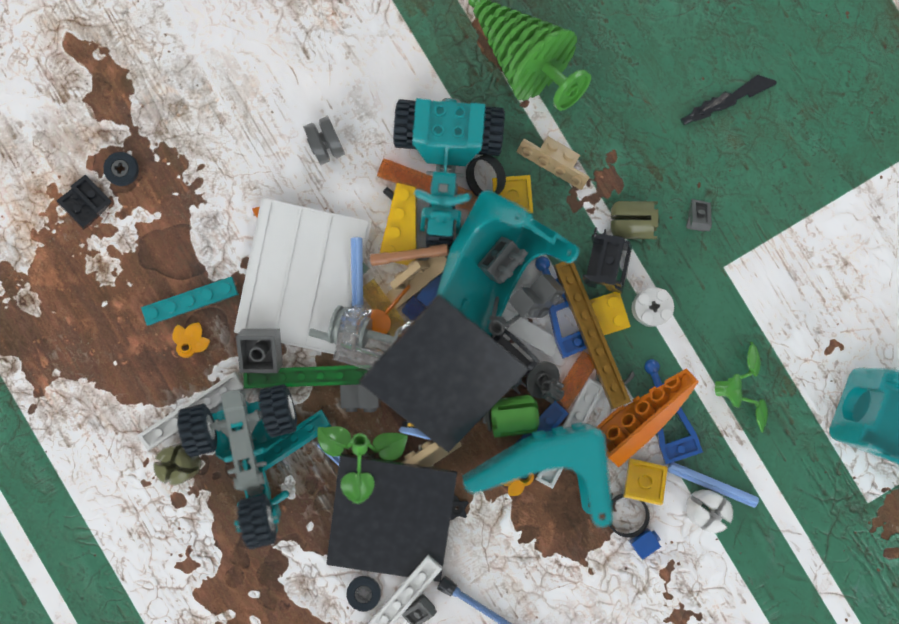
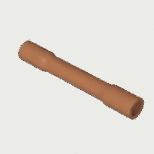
[370,244,449,266]

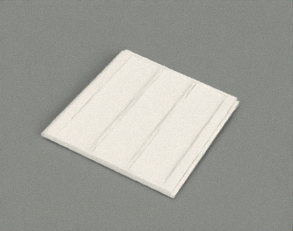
[234,198,372,356]

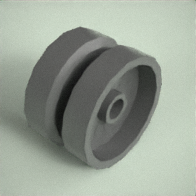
[303,116,345,165]

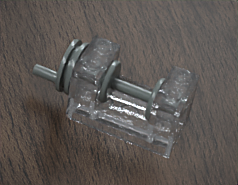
[309,305,414,370]

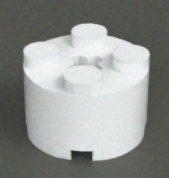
[632,287,674,327]

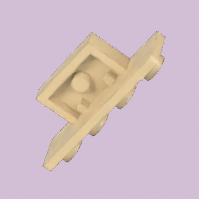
[517,136,589,190]
[386,256,447,309]
[401,440,461,467]

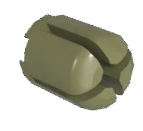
[610,201,658,239]
[153,443,201,486]

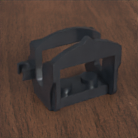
[582,227,632,294]
[493,329,540,394]

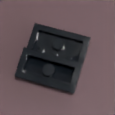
[56,174,112,230]

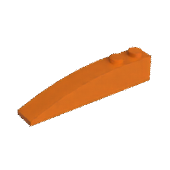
[596,368,699,467]

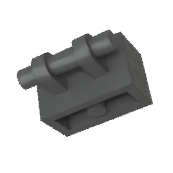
[477,237,528,284]

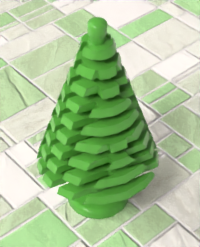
[468,0,591,111]

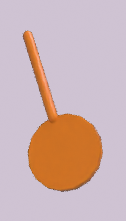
[363,285,410,334]

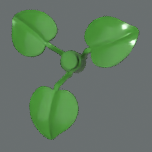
[715,342,768,432]
[317,426,408,503]

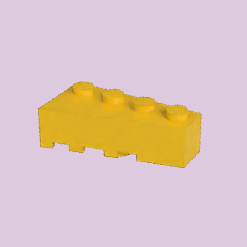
[380,182,417,266]

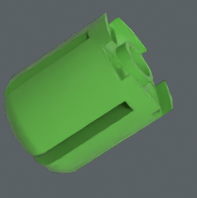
[491,395,540,438]

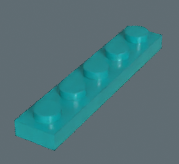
[141,276,239,326]
[242,410,332,471]

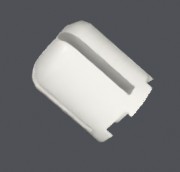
[686,489,733,533]

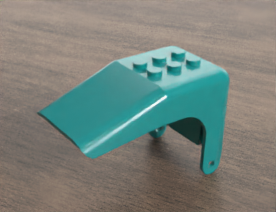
[436,190,579,337]
[829,368,899,465]
[462,422,613,527]

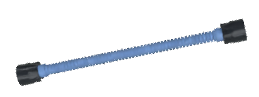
[437,576,511,624]

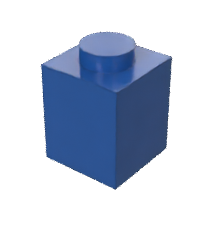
[628,528,662,560]

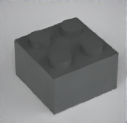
[236,329,283,373]

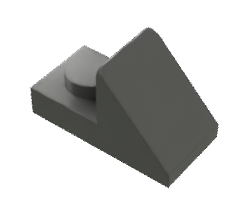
[686,199,712,231]
[402,594,438,624]

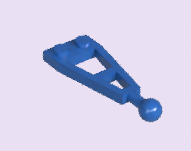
[535,256,587,359]
[644,359,703,465]

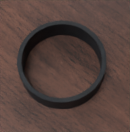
[466,155,506,197]
[609,494,650,538]

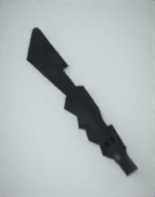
[681,75,777,125]

